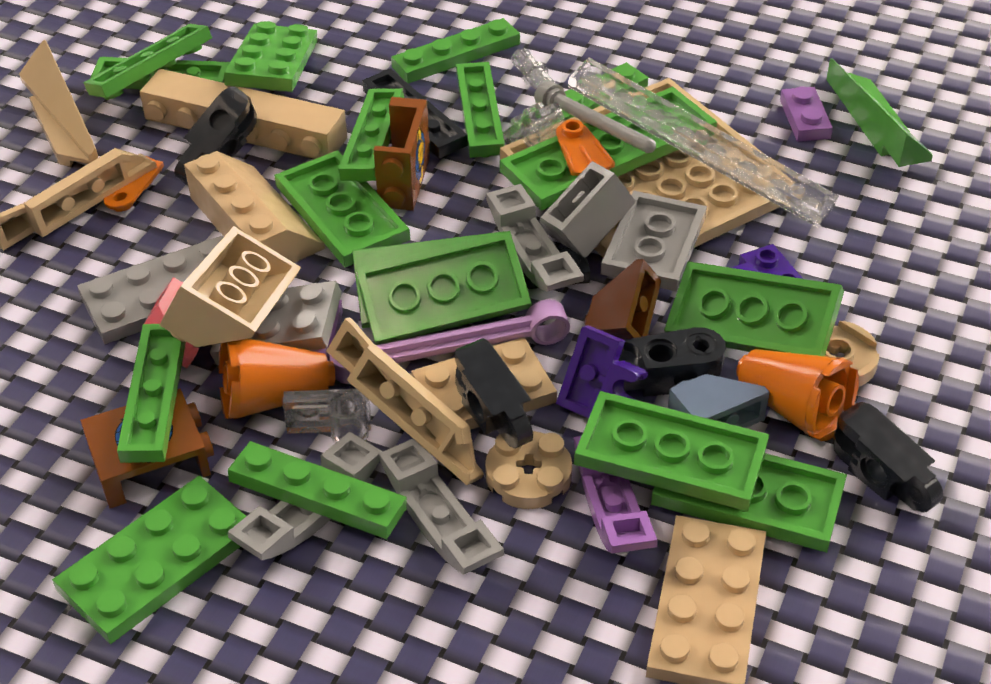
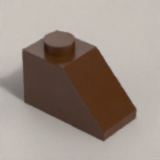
[585,259,662,340]

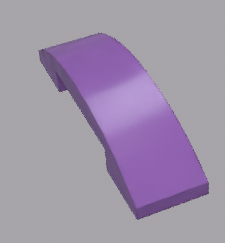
[574,436,657,554]

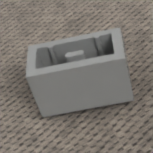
[540,161,636,258]

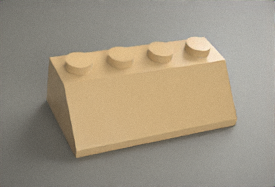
[184,151,325,263]
[159,226,301,347]

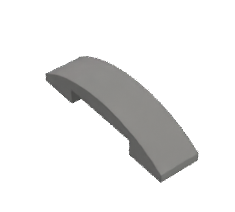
[486,184,584,292]
[228,431,382,560]
[378,439,504,574]

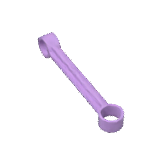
[329,299,570,384]

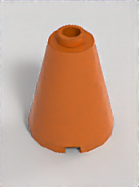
[219,338,335,419]
[736,349,859,441]

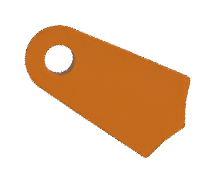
[556,119,615,176]
[103,156,164,212]

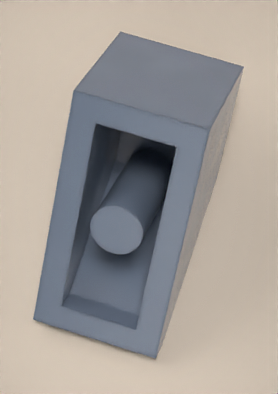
[668,374,770,428]

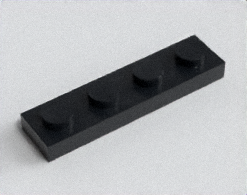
[362,69,468,159]

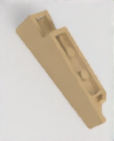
[19,40,98,167]
[0,148,157,251]
[326,317,484,485]

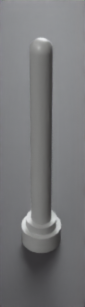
[534,81,656,153]

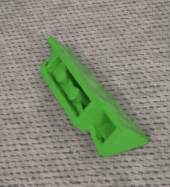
[826,58,933,167]

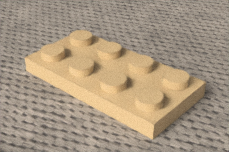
[646,515,766,684]

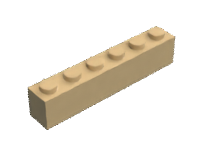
[139,69,347,159]

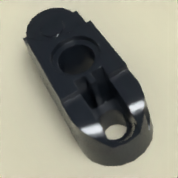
[174,86,257,185]
[619,327,726,397]
[455,338,533,449]
[833,402,944,512]

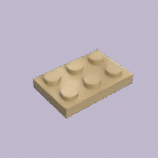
[411,337,557,430]

